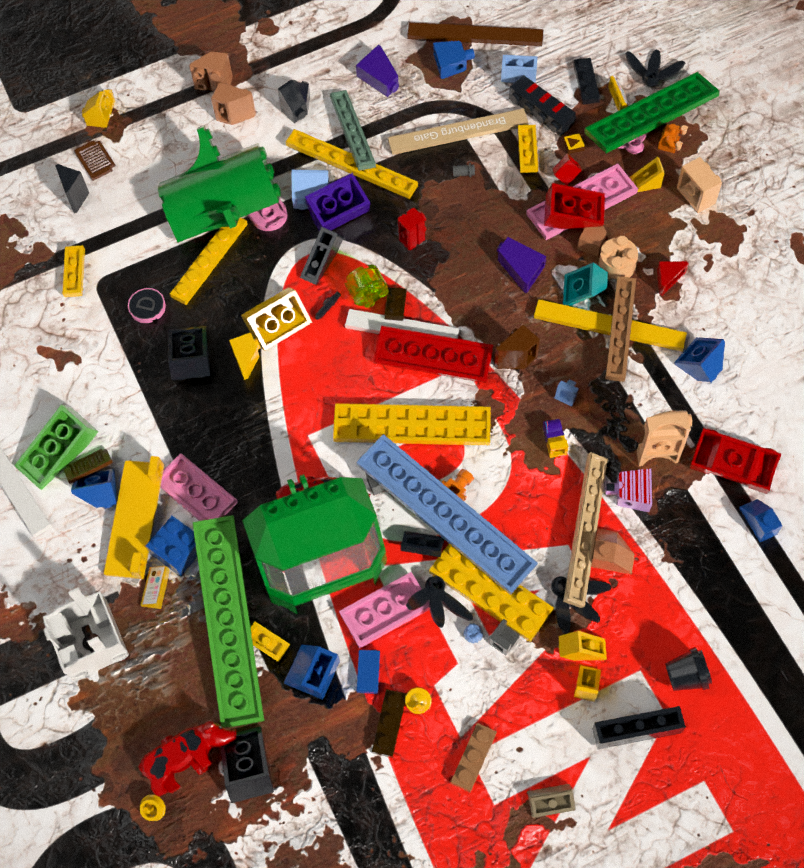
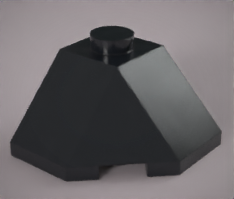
[278,79,310,124]

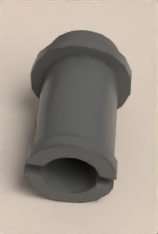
[453,163,475,177]

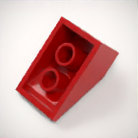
[544,183,605,229]

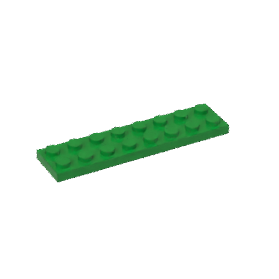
[585,72,720,153]

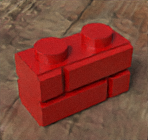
[398,208,427,251]

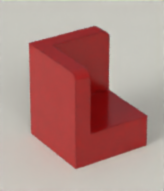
[553,153,582,185]

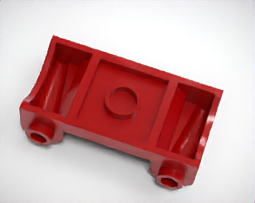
[690,428,781,494]

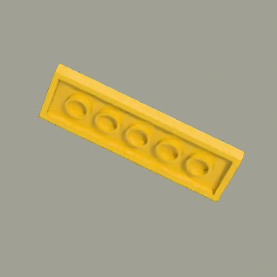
[429,544,554,642]

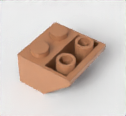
[189,52,233,91]
[211,83,256,125]

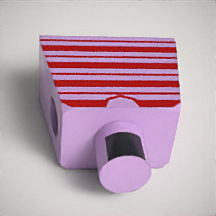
[605,469,652,512]

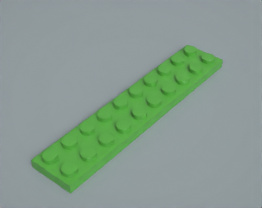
[193,515,265,728]

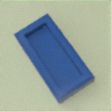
[357,650,380,694]

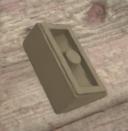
[527,784,576,818]

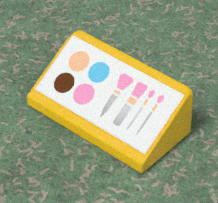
[608,76,630,111]
[141,566,170,609]

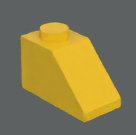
[229,332,261,380]
[559,631,607,661]

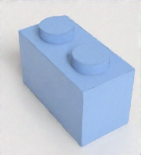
[501,55,538,83]

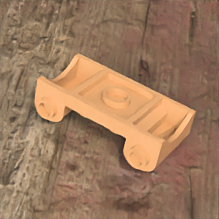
[637,411,692,466]

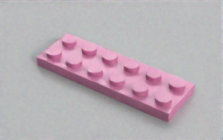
[526,164,638,240]

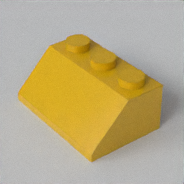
[241,287,312,351]

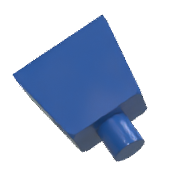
[433,41,475,79]

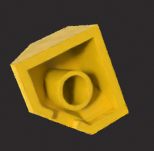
[82,89,115,128]

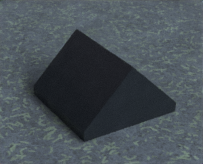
[55,164,89,213]

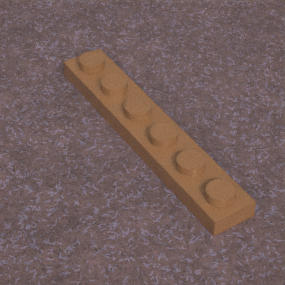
[605,276,636,382]

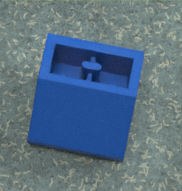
[284,645,340,700]

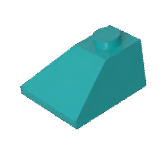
[563,262,608,306]

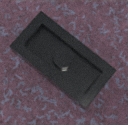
[400,531,444,557]

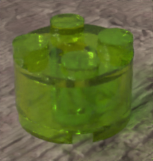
[345,264,389,308]

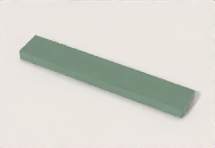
[330,90,376,171]

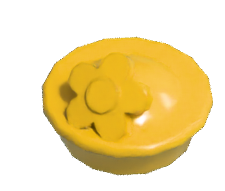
[405,687,432,714]
[140,795,166,821]

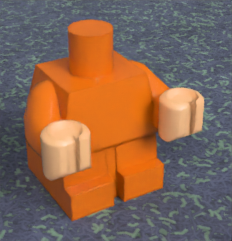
[658,124,688,153]

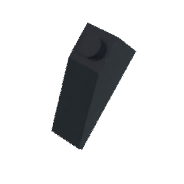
[300,227,344,285]

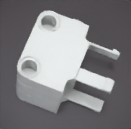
[43,587,129,681]

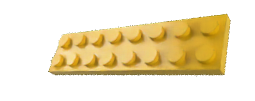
[333,403,491,446]

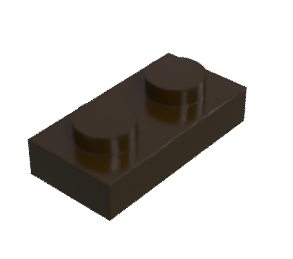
[385,287,407,321]

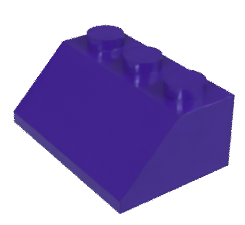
[305,173,370,231]

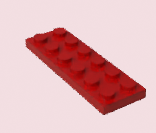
[374,326,494,383]

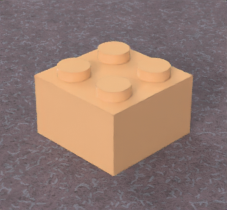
[677,157,722,213]

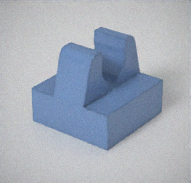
[554,379,579,406]

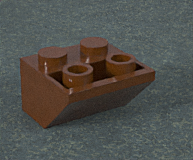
[495,325,540,369]

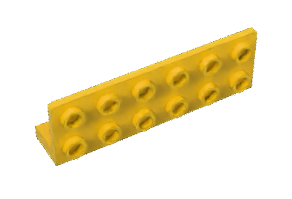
[104,456,164,579]

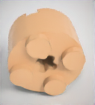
[599,236,638,279]

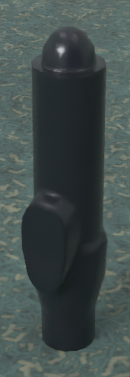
[315,291,341,320]

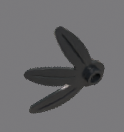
[625,50,686,87]
[406,576,473,628]
[551,576,612,634]

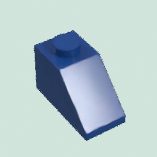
[739,499,783,542]

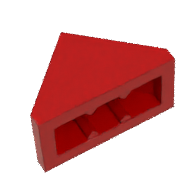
[657,261,689,296]

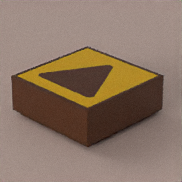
[563,133,585,154]

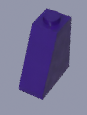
[356,44,399,97]
[497,237,546,293]

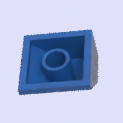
[674,337,725,382]
[71,468,118,508]

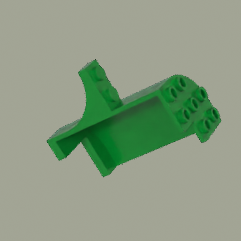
[158,125,281,243]

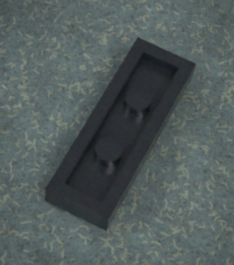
[573,58,600,105]

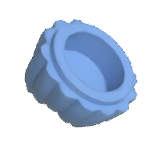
[463,623,483,643]

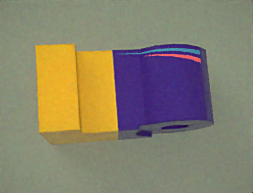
[543,419,568,458]

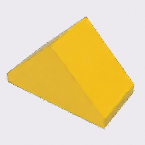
[629,157,664,192]
[574,665,601,702]

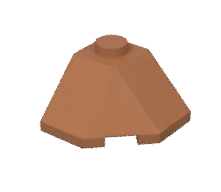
[591,528,635,575]

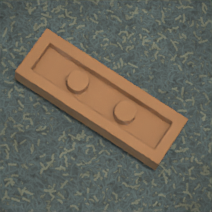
[451,723,497,793]

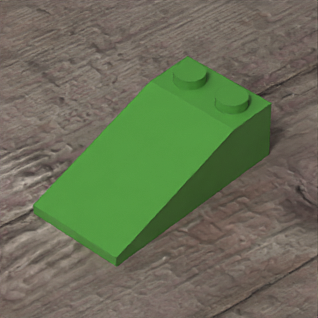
[14,404,99,490]

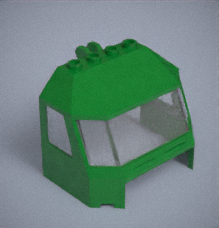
[242,474,387,614]

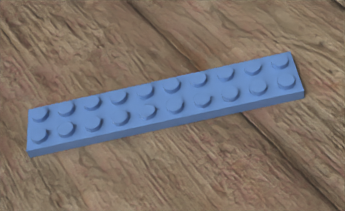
[356,434,538,595]

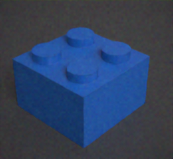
[146,516,197,577]

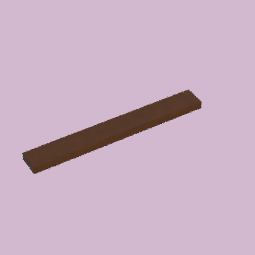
[407,22,544,46]

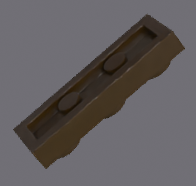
[372,689,407,758]

